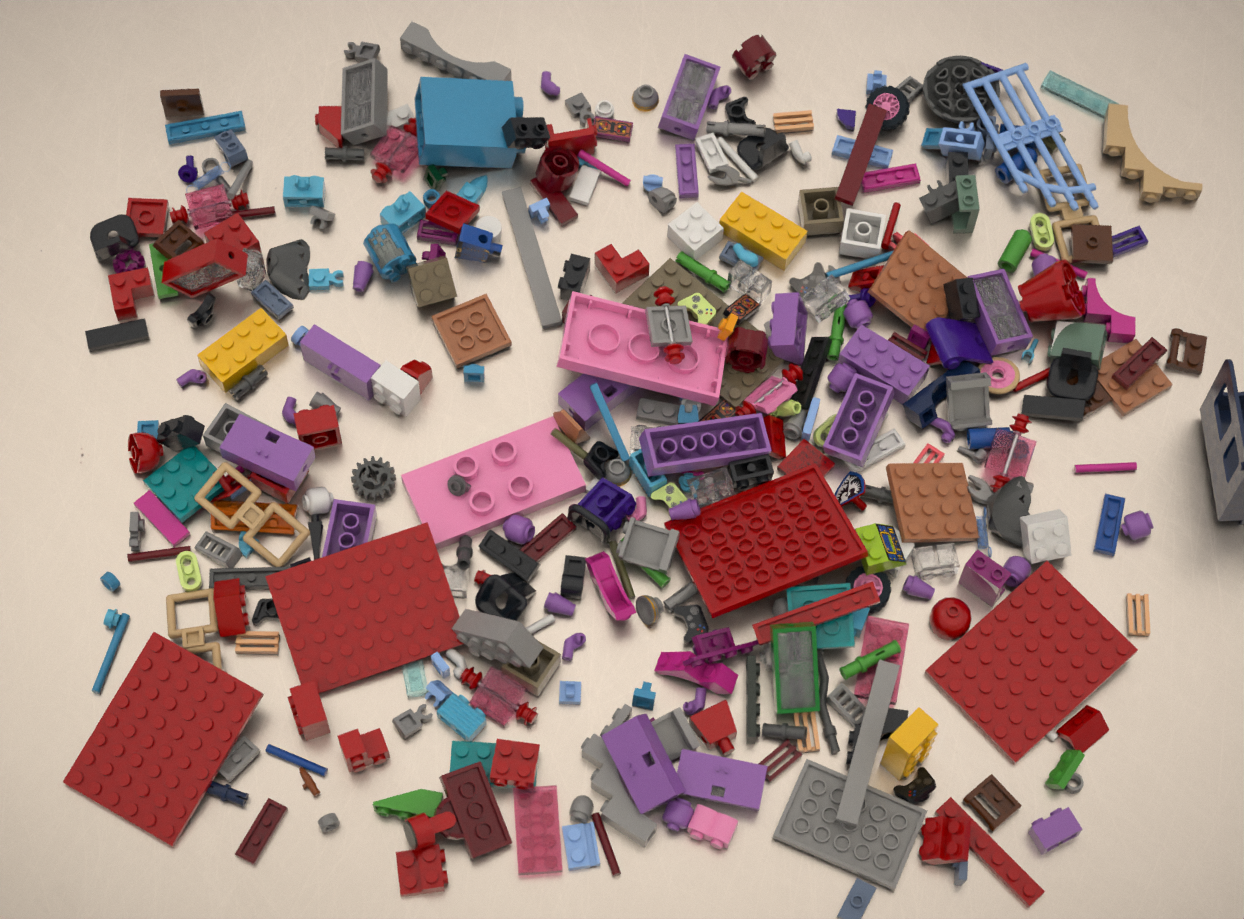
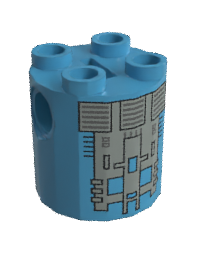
[363,224,417,282]

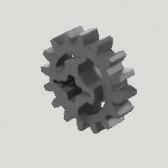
[351,456,396,501]

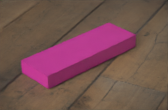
[861,163,921,193]
[134,490,190,547]

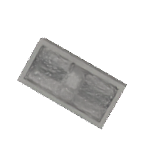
[341,58,388,145]

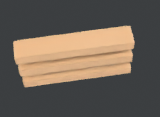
[773,110,814,133]
[1126,593,1150,636]
[235,631,280,654]
[793,711,820,753]

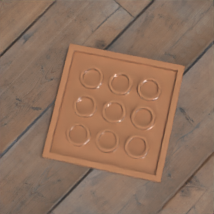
[868,230,967,341]
[886,463,980,543]

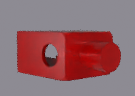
[689,700,737,756]

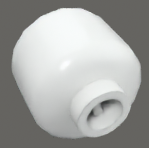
[302,487,334,515]

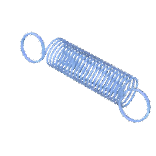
[186,162,231,195]
[976,507,992,558]

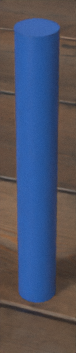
[265,744,328,776]

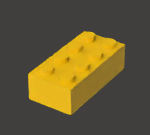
[719,191,808,271]
[197,308,289,393]
[880,707,939,781]

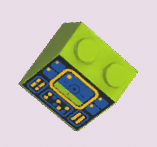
[855,523,906,576]

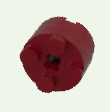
[732,35,777,80]
[535,146,579,193]
[725,327,768,373]

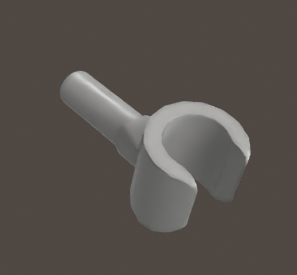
[958,446,987,464]

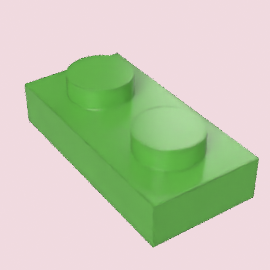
[1045,749,1085,790]

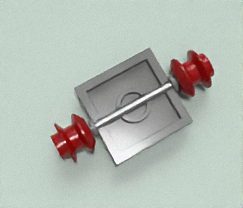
[645,286,693,364]

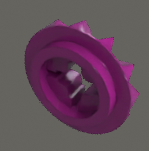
[113,249,145,273]

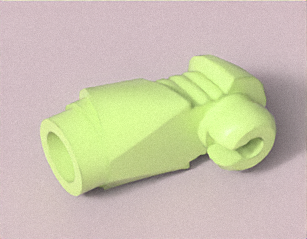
[768,399,801,418]

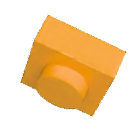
[717,313,738,341]

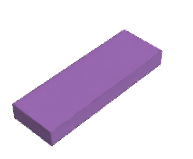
[675,144,699,198]

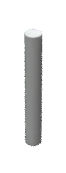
[226,159,253,200]

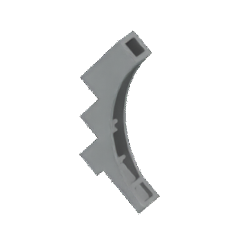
[581,704,657,848]

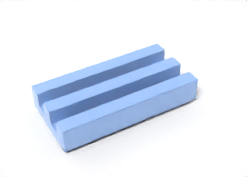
[801,397,821,442]

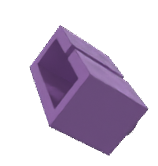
[1028,807,1082,855]

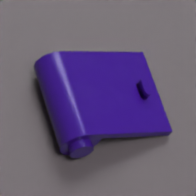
[925,317,993,369]

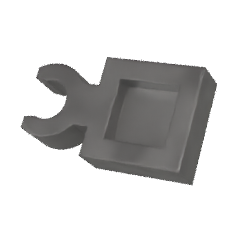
[344,42,381,62]
[565,92,595,127]
[129,512,145,551]
[392,704,433,739]

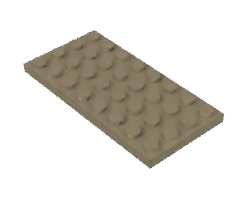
[622,258,787,408]

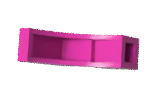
[1081,278,1136,344]
[585,551,636,621]
[654,651,738,694]

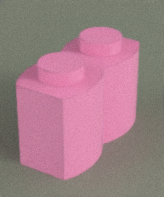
[687,804,738,849]

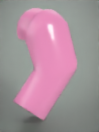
[626,496,647,522]

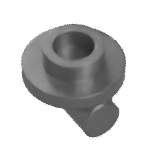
[447,475,471,496]

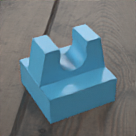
[678,405,699,424]
[632,681,656,710]

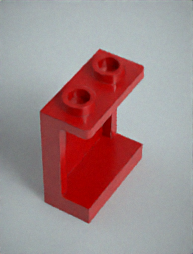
[545,118,597,156]

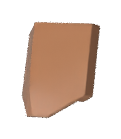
[553,409,591,444]

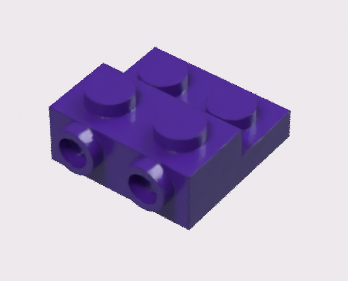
[578,477,636,532]

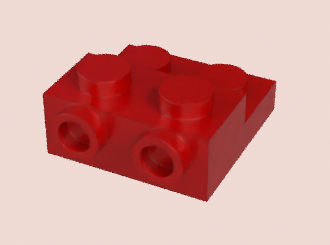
[490,739,540,790]
[919,816,971,865]
[396,844,448,897]

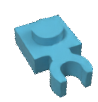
[309,268,344,290]

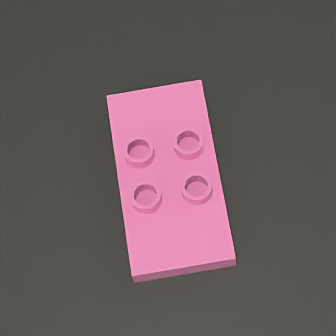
[556,291,728,406]
[401,416,586,550]

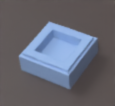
[431,652,450,679]

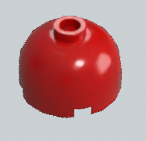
[128,432,164,474]
[929,597,972,641]

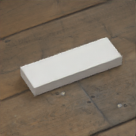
[843,428,906,473]

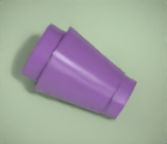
[352,261,374,292]
[669,498,701,520]
[902,575,935,600]
[543,592,576,616]

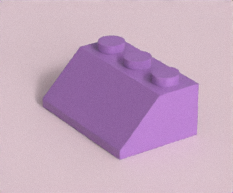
[768,292,808,365]

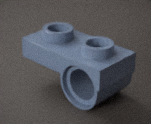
[975,116,999,159]
[214,129,248,167]

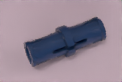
[206,781,249,807]

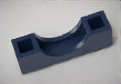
[903,360,980,429]

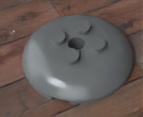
[923,55,1000,123]

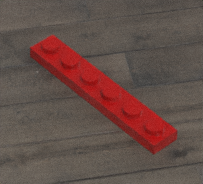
[752,581,880,646]
[934,797,1045,908]

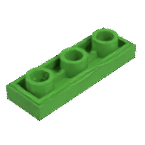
[149,243,179,299]

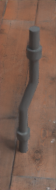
[817,649,840,753]

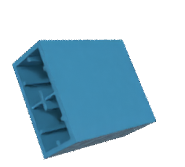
[414,77,526,168]

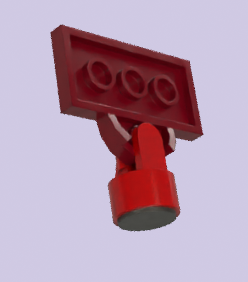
[403,761,513,859]

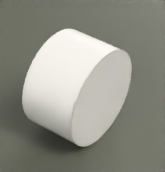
[476,216,502,243]

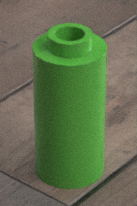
[998,229,1032,273]

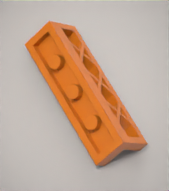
[211,500,298,534]

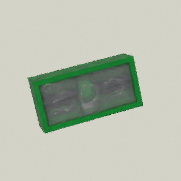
[770,622,820,714]

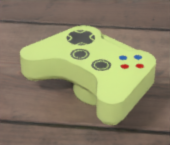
[678,293,716,325]
[651,483,688,520]

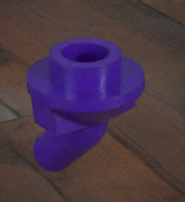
[178,155,198,183]
[847,288,876,308]

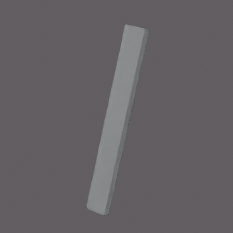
[502,187,562,329]
[835,660,900,827]

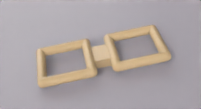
[1039,164,1100,264]
[194,462,310,567]
[166,588,222,670]

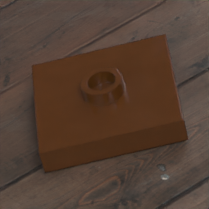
[160,88,204,117]
[1071,224,1113,264]

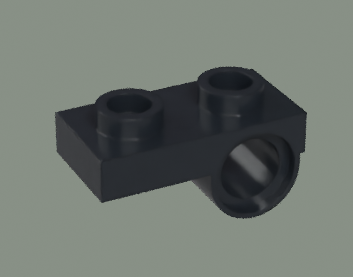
[560,555,586,599]

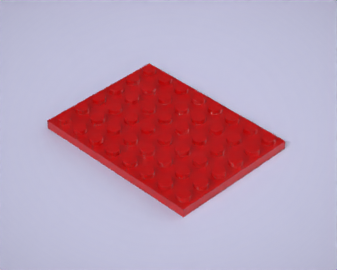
[664,463,868,619]
[265,522,464,694]
[925,561,1138,764]
[63,631,264,847]

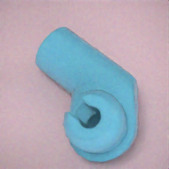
[733,243,758,267]

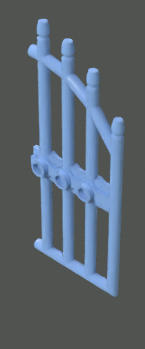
[962,63,1099,211]

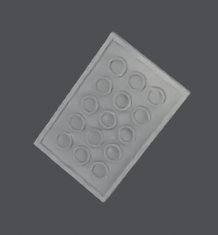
[772,759,927,890]

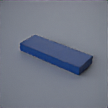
[1093,493,1125,556]

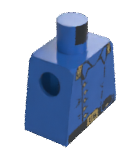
[454,223,503,262]

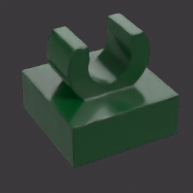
[424,164,448,192]

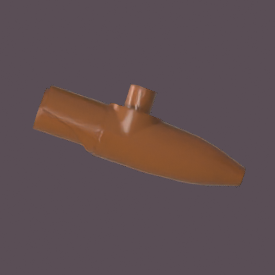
[299,767,320,797]

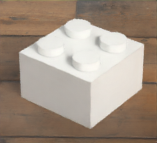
[667,202,724,260]
[839,208,886,259]
[371,360,421,417]
[1020,509,1072,564]

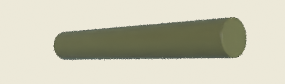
[550,428,588,460]
[608,540,635,600]

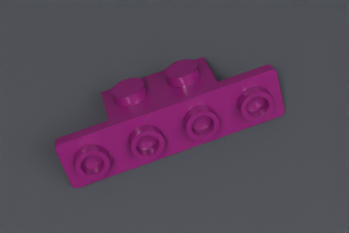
[683,627,759,668]

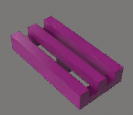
[417,219,458,246]

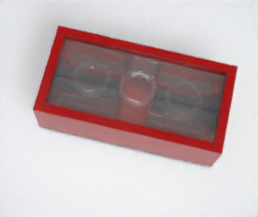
[161,238,248,298]

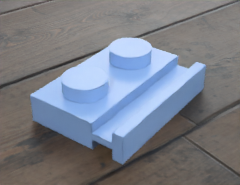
[562,822,600,871]

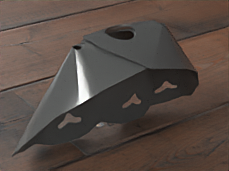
[266,239,310,300]
[987,476,1031,547]

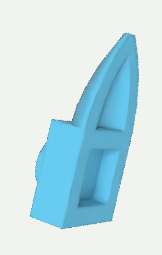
[457,175,488,203]

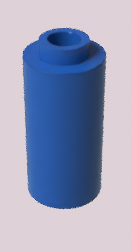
[995,147,1037,184]
[967,427,1014,449]

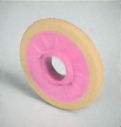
[977,357,1020,394]

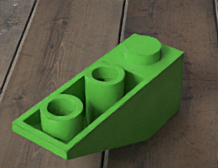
[373,789,444,820]

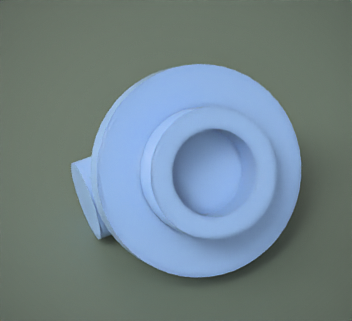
[643,174,663,192]

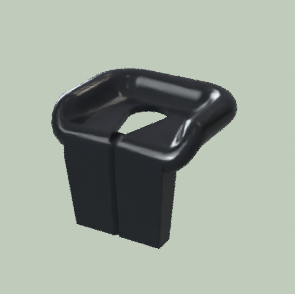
[737,127,789,170]
[90,214,140,261]
[1047,348,1099,401]
[567,504,610,544]
[475,572,537,621]

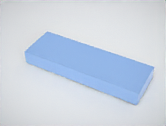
[832,135,893,169]

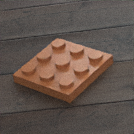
[431,294,512,368]
[1097,339,1173,417]

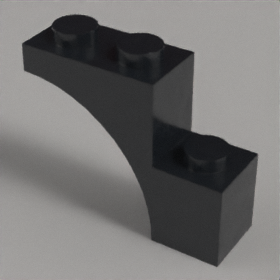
[846,708,909,768]

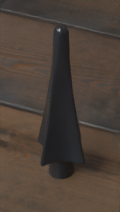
[308,514,323,560]

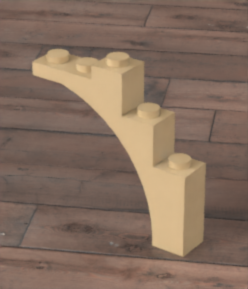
[1103,103,1202,203]

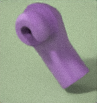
[541,71,560,96]
[708,85,732,110]
[176,369,207,387]
[282,396,297,425]
[930,417,955,443]
[562,633,586,661]
[683,687,706,715]

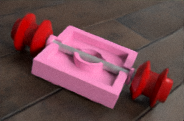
[735,364,803,416]

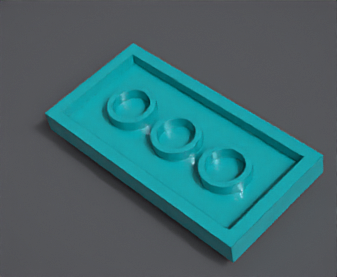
[450,741,537,789]

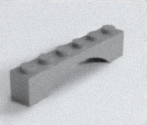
[400,21,512,81]

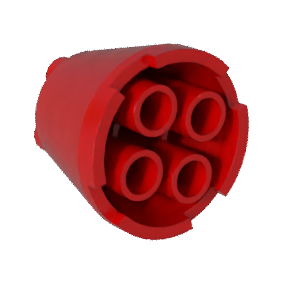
[1018,259,1086,323]

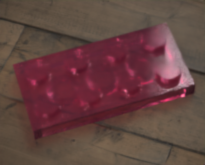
[854,616,909,705]
[513,785,563,876]

